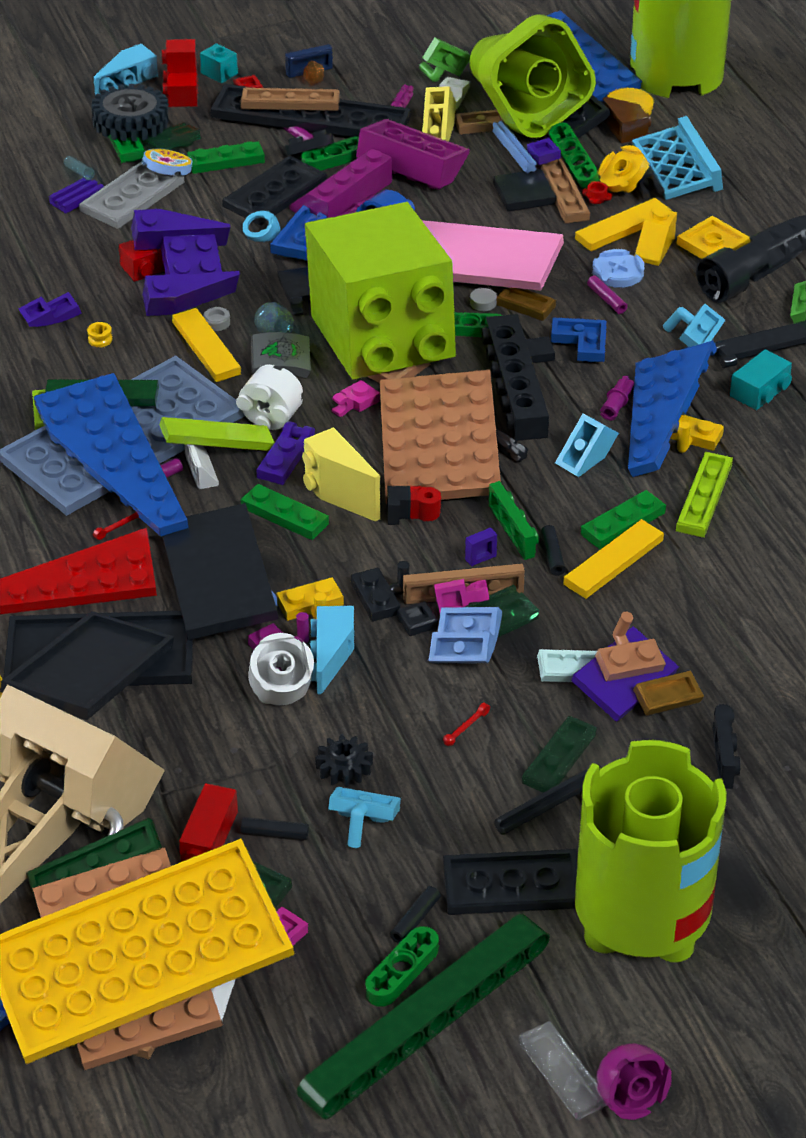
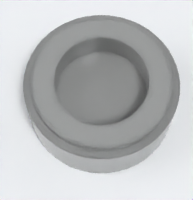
[470,288,497,312]
[203,307,230,331]

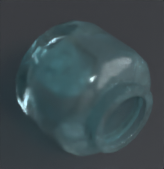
[254,302,294,333]

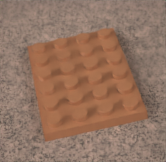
[380,370,501,505]
[33,847,223,1070]

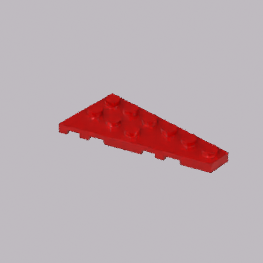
[0,528,157,615]

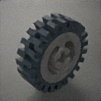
[92,84,168,141]

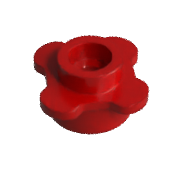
[582,181,612,204]

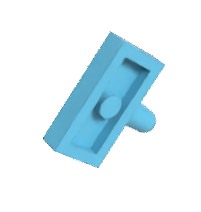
[663,303,725,347]
[328,787,401,848]

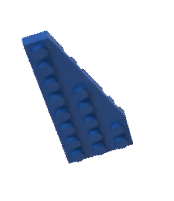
[34,373,188,536]

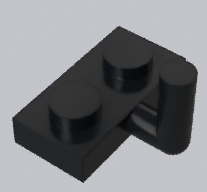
[351,561,409,622]

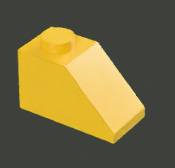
[635,207,677,266]

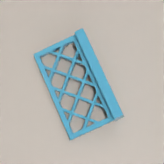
[632,116,723,200]

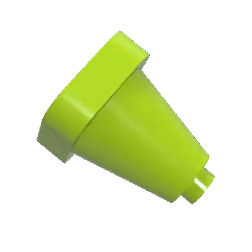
[470,14,596,138]

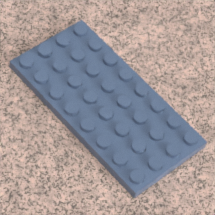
[0,356,245,516]

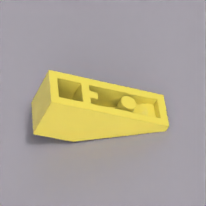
[422,86,456,141]

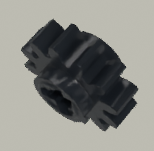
[315,734,373,787]

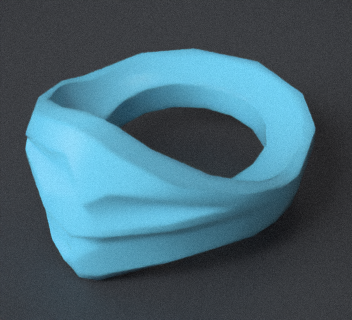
[243,211,281,242]

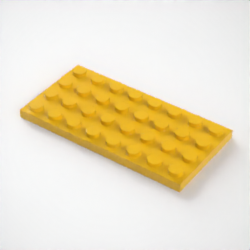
[0,839,295,1064]

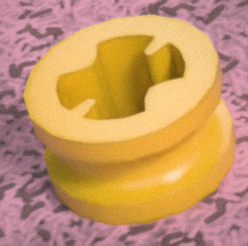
[87,322,112,347]

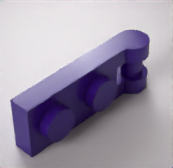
[256,421,315,485]

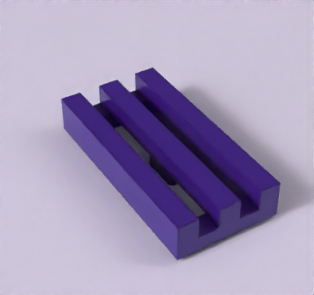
[49,176,104,213]

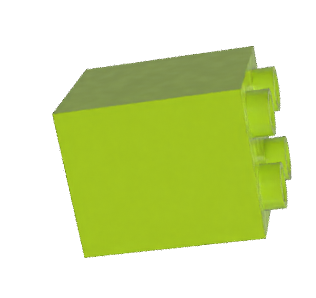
[305,202,456,380]

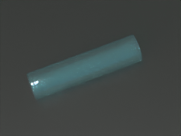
[64,156,95,180]

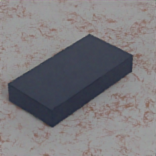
[285,44,333,78]

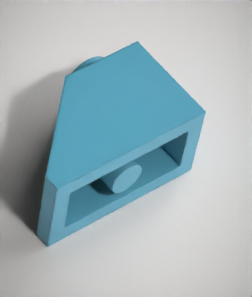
[555,413,619,477]

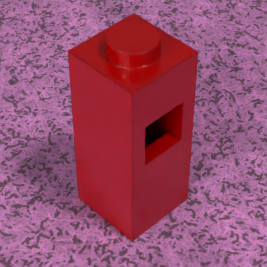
[179,783,238,862]

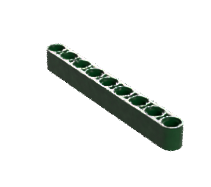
[297,913,550,1119]

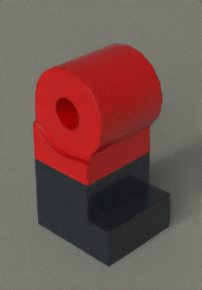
[387,486,441,525]

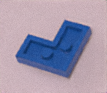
[551,317,606,362]

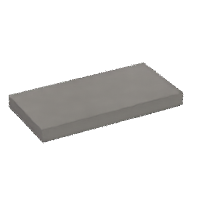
[79,161,184,229]

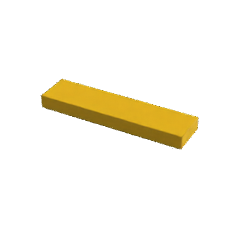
[575,198,671,251]
[172,308,241,382]
[563,519,664,599]

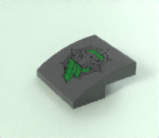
[251,332,311,378]

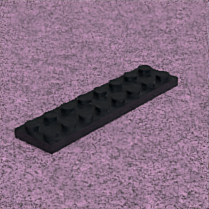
[211,84,411,137]

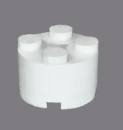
[236,365,303,430]
[248,633,314,705]

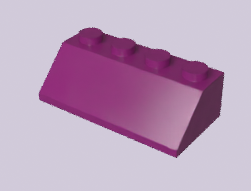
[356,119,470,189]
[289,148,392,218]

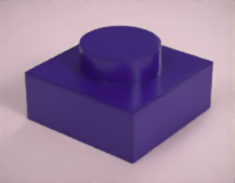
[527,138,561,165]
[465,528,497,566]

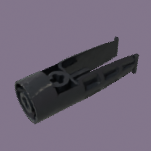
[696,215,806,303]

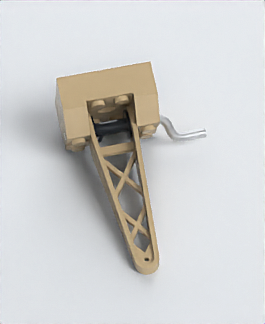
[0,685,165,904]

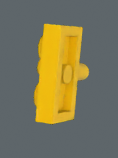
[670,415,724,453]
[276,577,344,621]

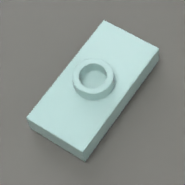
[537,649,597,682]

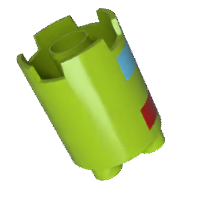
[630,0,731,98]
[575,740,726,962]

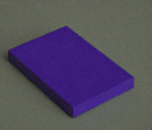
[571,626,679,722]

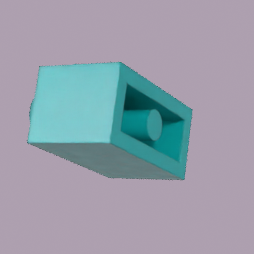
[730,349,792,410]

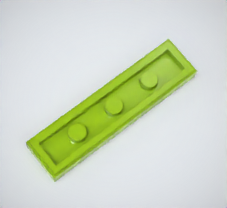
[159,417,275,451]
[676,452,733,538]

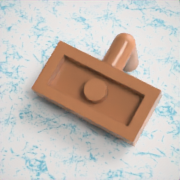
[595,612,666,682]

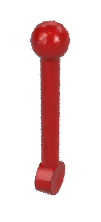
[93,511,140,540]
[443,702,490,746]

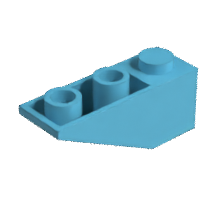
[93,43,158,95]
[311,606,354,694]

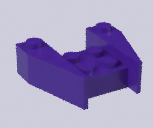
[131,209,240,316]

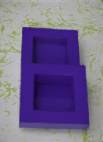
[18,292,82,327]

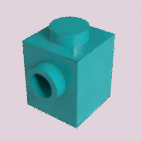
[200,43,238,83]

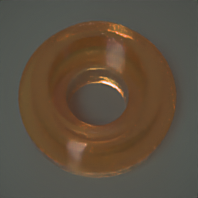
[304,61,324,85]

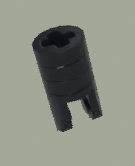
[636,163,665,201]

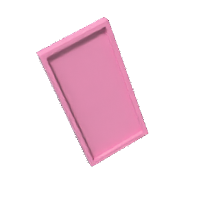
[422,220,564,291]

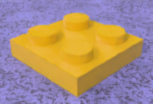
[677,216,750,259]

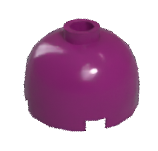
[597,1043,672,1120]

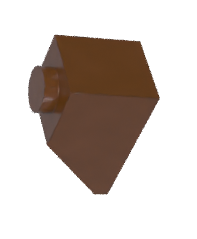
[602,97,651,144]

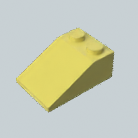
[302,427,380,521]

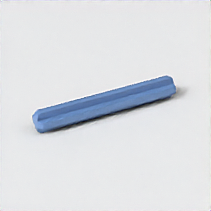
[492,121,537,173]

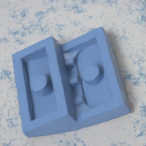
[428,607,502,663]

